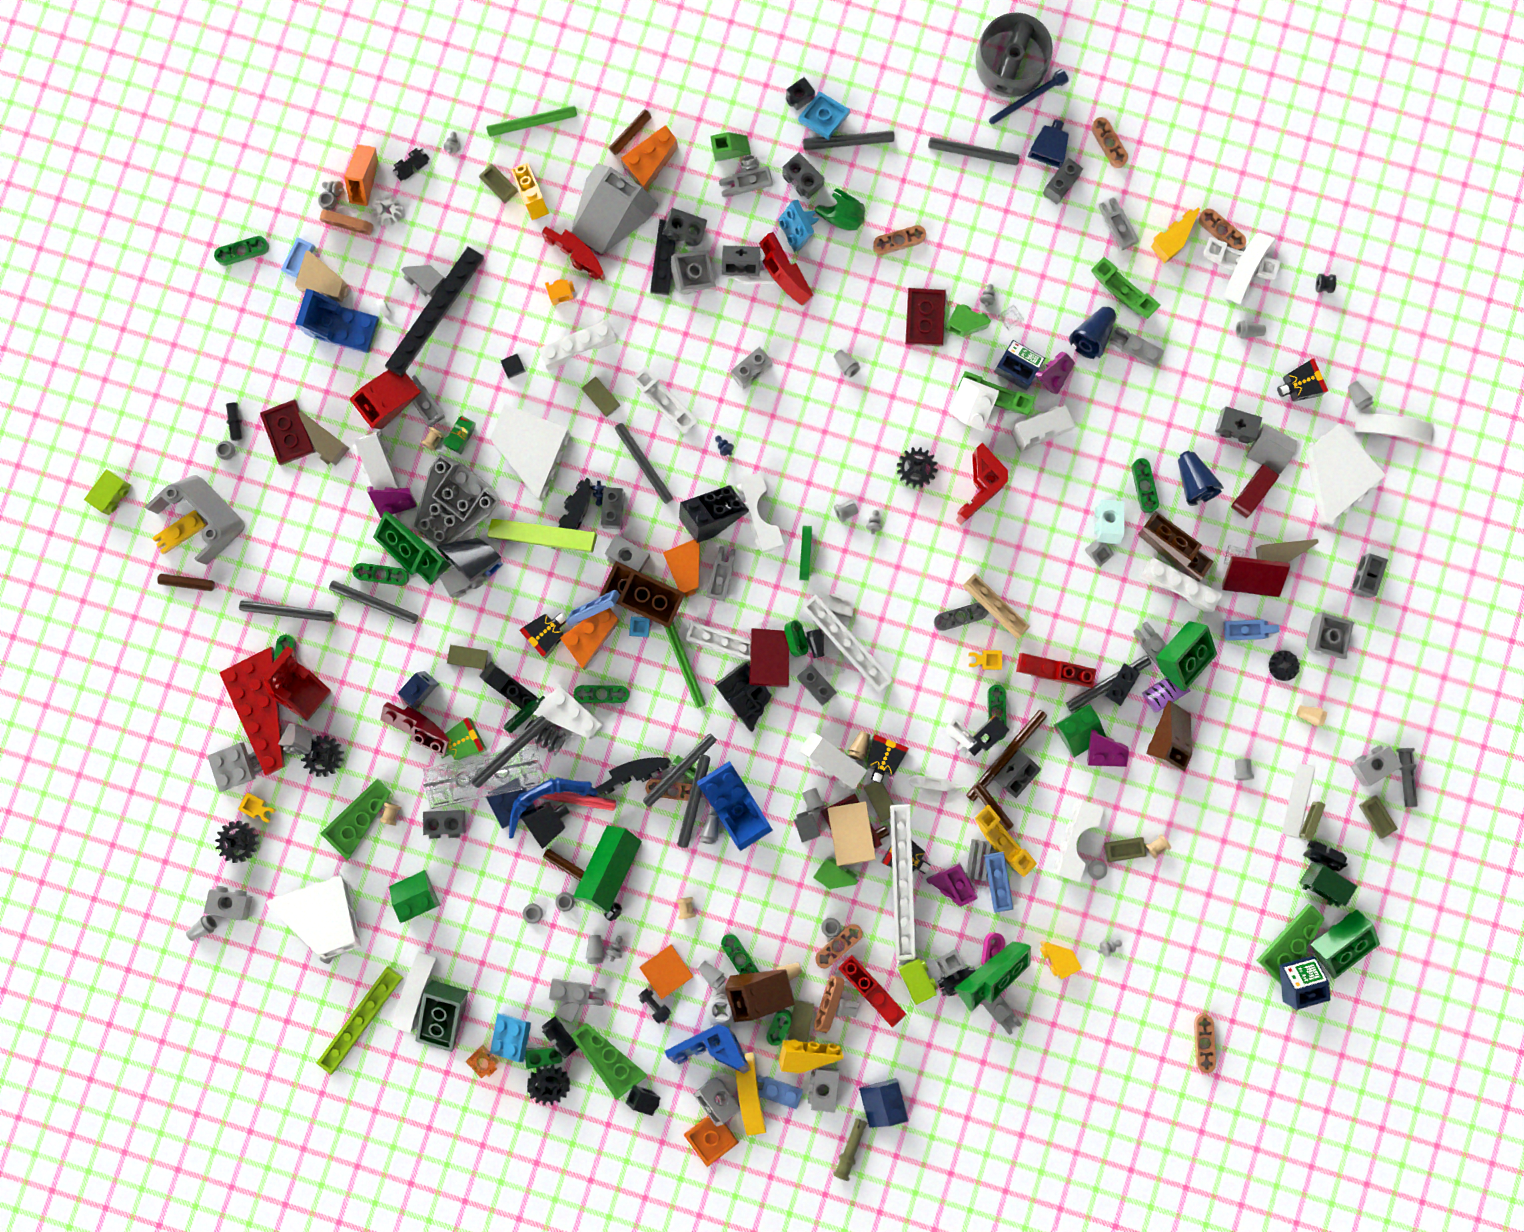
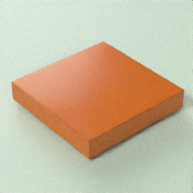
[639,944,694,1000]
[684,1115,739,1167]

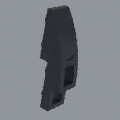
[552,478,592,549]
[596,757,671,796]

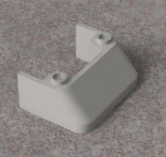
[145,475,245,565]

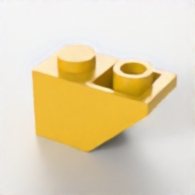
[1040,941,1082,980]

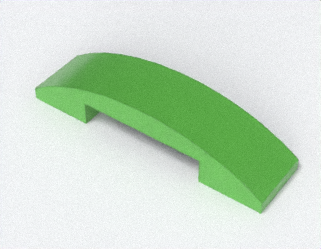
[1091,257,1161,319]
[958,371,1036,415]

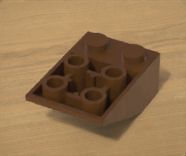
[1146,700,1192,772]
[725,969,795,1022]

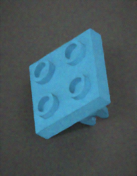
[778,199,819,252]

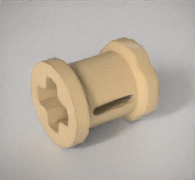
[420,427,445,452]
[379,802,401,826]
[1145,834,1171,859]
[676,897,696,919]

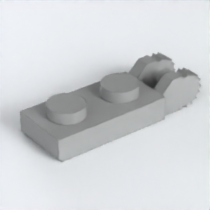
[718,166,773,197]
[1099,197,1139,251]
[1109,327,1165,368]
[412,375,445,427]
[706,546,736,602]
[1133,622,1167,669]
[549,979,606,1006]
[982,995,1022,1035]

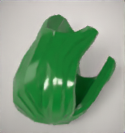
[814,188,865,231]

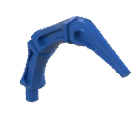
[509,777,598,839]

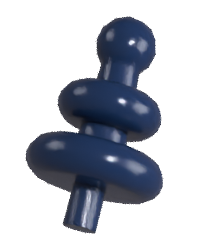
[715,435,734,456]
[591,480,606,506]

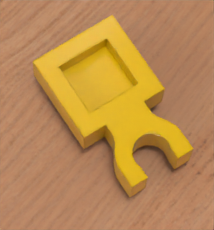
[968,650,1002,670]
[237,792,276,823]

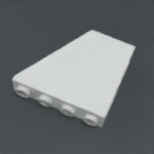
[490,404,571,501]
[1306,423,1386,527]
[267,876,362,959]

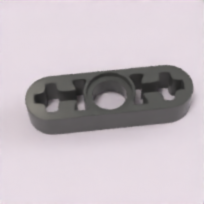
[933,602,988,631]

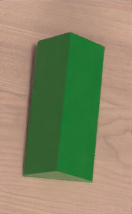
[373,511,451,585]
[573,825,642,913]
[954,941,1031,1012]

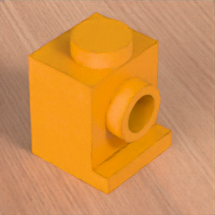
[545,279,576,306]

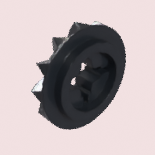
[1269,650,1300,681]

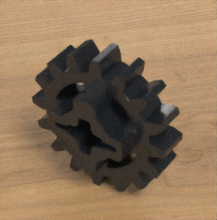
[896,447,938,489]
[301,735,344,777]
[215,821,260,863]
[527,1064,570,1106]

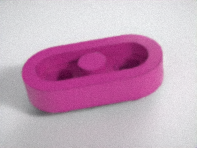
[981,932,1005,965]

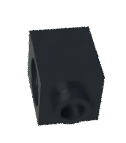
[785,77,815,111]
[626,1085,661,1116]

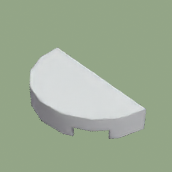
[821,593,853,618]

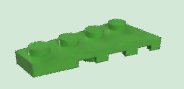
[320,778,391,861]
[1256,903,1325,985]
[571,1023,648,1100]

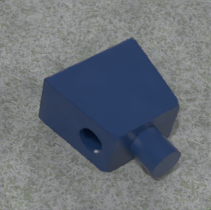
[1028,119,1069,168]
[398,671,439,710]

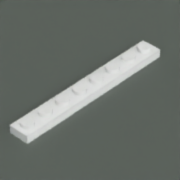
[890,805,916,960]

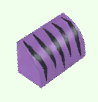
[1142,677,1191,712]

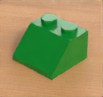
[1053,704,1106,758]
[389,870,441,924]

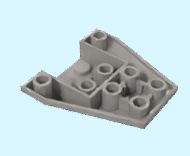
[571,164,659,255]
[414,454,500,545]

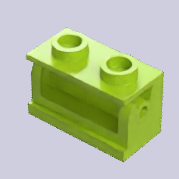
[84,469,131,515]
[897,957,938,1005]

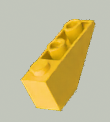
[511,163,549,220]
[1151,207,1200,264]
[779,1040,844,1073]

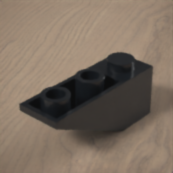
[479,661,539,709]

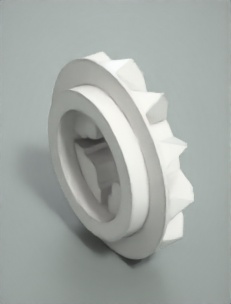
[372,196,402,226]
[705,994,734,1026]

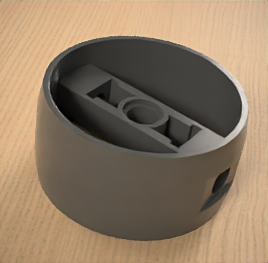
[975,13,1053,97]

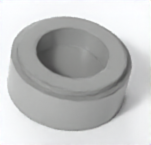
[522,903,543,924]

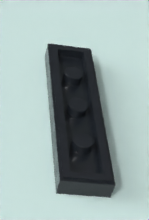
[650,219,678,295]

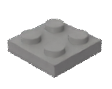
[207,742,256,792]

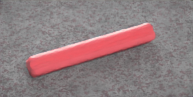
[540,792,616,811]

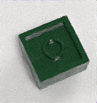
[1299,863,1358,907]

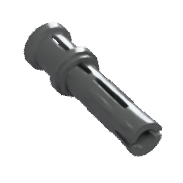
[1396,748,1418,807]

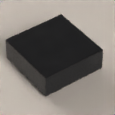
[500,353,526,379]

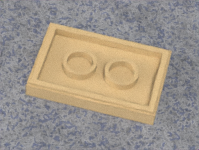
[828,802,876,867]

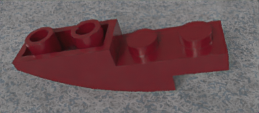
[380,702,450,756]

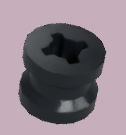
[1315,273,1337,293]

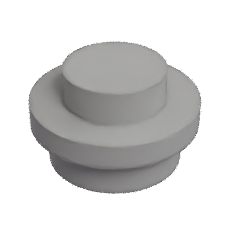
[741,155,760,171]
[318,191,337,210]
[216,441,235,460]
[1088,860,1108,880]
[555,892,575,912]
[821,918,841,938]

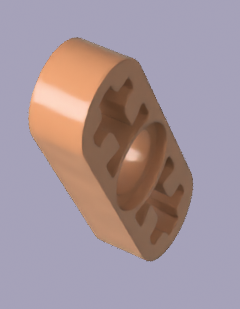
[1091,117,1128,168]
[1198,209,1247,250]
[319,210,374,235]
[873,225,926,255]
[645,779,692,801]
[815,924,863,968]
[814,975,844,1033]
[1194,1014,1216,1073]

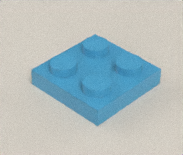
[798,91,850,140]
[490,1013,531,1062]

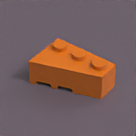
[621,125,678,192]
[560,608,620,670]

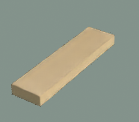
[963,573,1030,639]

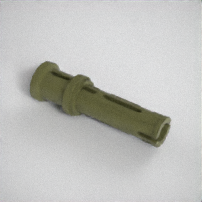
[832,1118,867,1181]

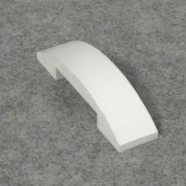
[1223,232,1276,304]
[1203,237,1281,280]
[632,366,698,434]
[1354,413,1433,444]
[392,951,437,1033]

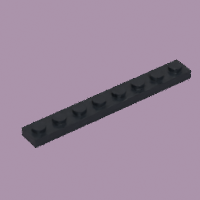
[385,246,484,378]

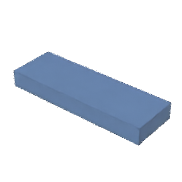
[566,590,620,626]
[984,852,1014,913]

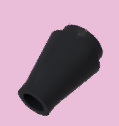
[805,629,825,658]

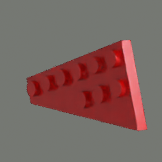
[219,647,285,776]

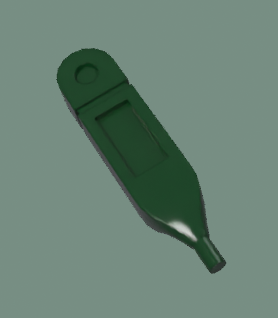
[504,695,545,734]

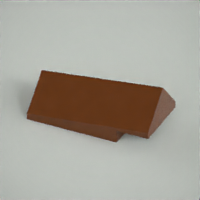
[1138,511,1214,582]
[600,561,685,628]

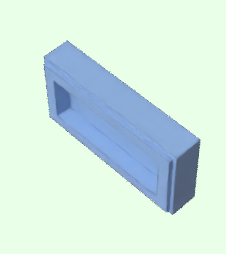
[281,237,316,278]

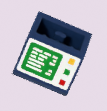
[994,340,1045,391]
[1279,956,1331,1010]

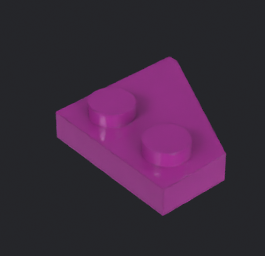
[1035,352,1075,395]
[367,486,417,518]
[1087,730,1129,767]
[926,862,978,907]

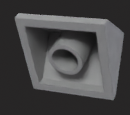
[1246,424,1298,475]

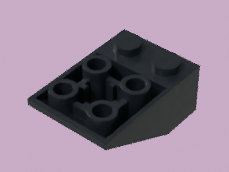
[679,485,749,543]

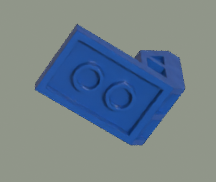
[295,288,379,353]
[697,761,773,851]
[664,1024,751,1073]

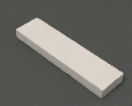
[685,621,750,661]

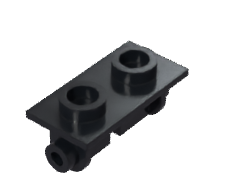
[392,148,430,181]
[1105,663,1140,706]
[1303,840,1348,872]
[937,967,975,997]
[541,1016,579,1059]

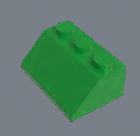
[1156,621,1217,691]
[1311,909,1380,980]

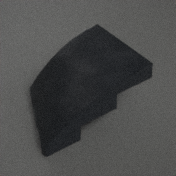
[436,538,502,582]
[714,662,772,733]

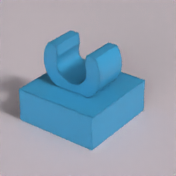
[629,616,650,638]

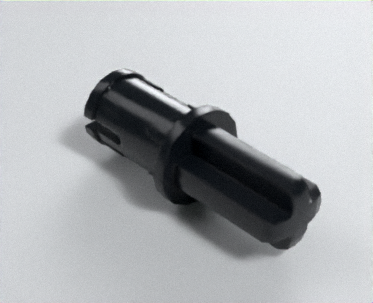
[225,402,242,441]

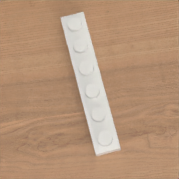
[802,594,893,693]

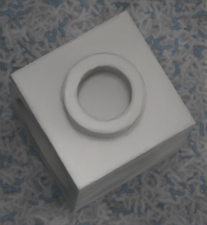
[936,949,966,978]

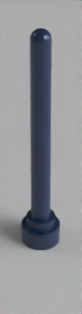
[989,69,1069,124]

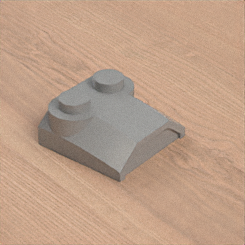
[671,250,716,294]
[1307,612,1355,659]

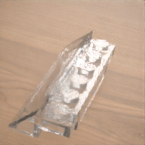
[423,744,545,809]

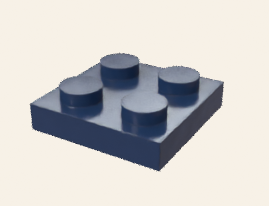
[485,776,535,829]

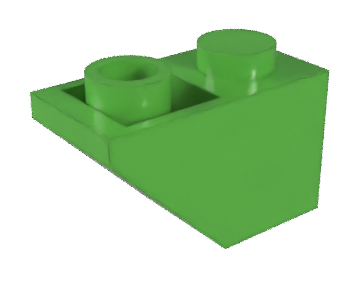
[710,132,751,162]
[946,304,991,337]
[813,857,859,889]

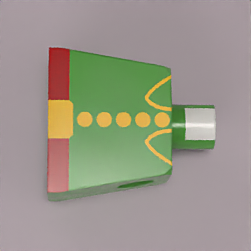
[440,717,487,760]

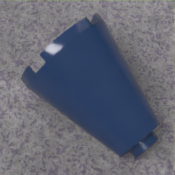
[1069,307,1117,359]
[1178,451,1224,506]

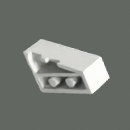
[1011,405,1075,452]
[353,430,400,490]
[533,685,604,739]
[799,732,867,790]

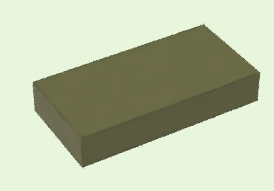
[479,164,518,204]
[581,376,621,418]
[447,644,489,670]
[863,782,894,822]
[1359,795,1398,839]
[1299,801,1326,841]
[1104,837,1147,862]
[788,1000,814,1042]

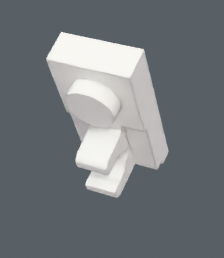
[945,718,974,757]

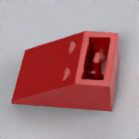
[349,370,421,429]

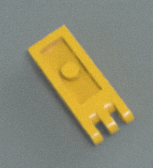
[152,510,207,554]

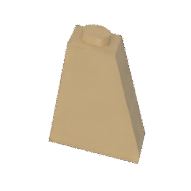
[295,250,349,303]

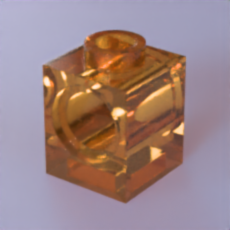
[465,1045,499,1079]

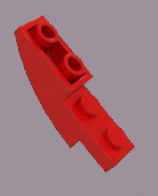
[542,226,606,281]
[759,232,814,306]
[1016,653,1097,688]
[838,955,907,1028]

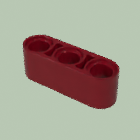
[1231,464,1280,519]

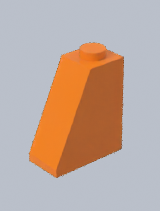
[344,144,378,206]
[663,539,700,598]

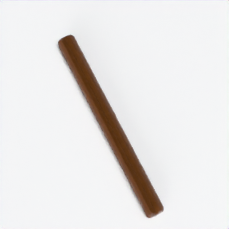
[966,710,1047,802]

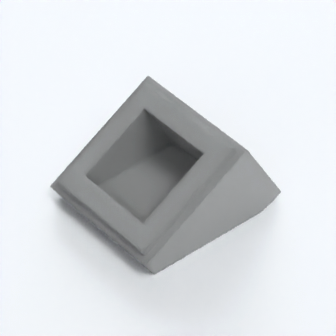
[1085,539,1114,567]

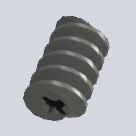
[524,717,566,756]

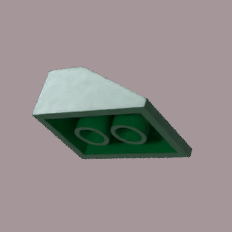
[415,980,469,1052]

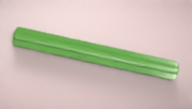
[486,106,577,137]
[664,622,706,708]

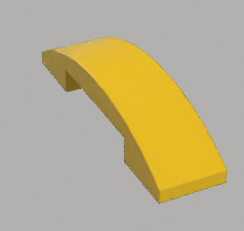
[975,805,1037,877]
[735,1052,767,1136]

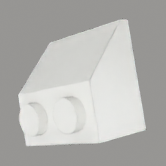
[949,377,999,431]

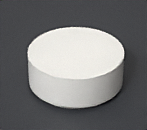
[376,298,392,318]

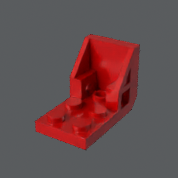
[956,442,1008,525]
[262,646,331,722]

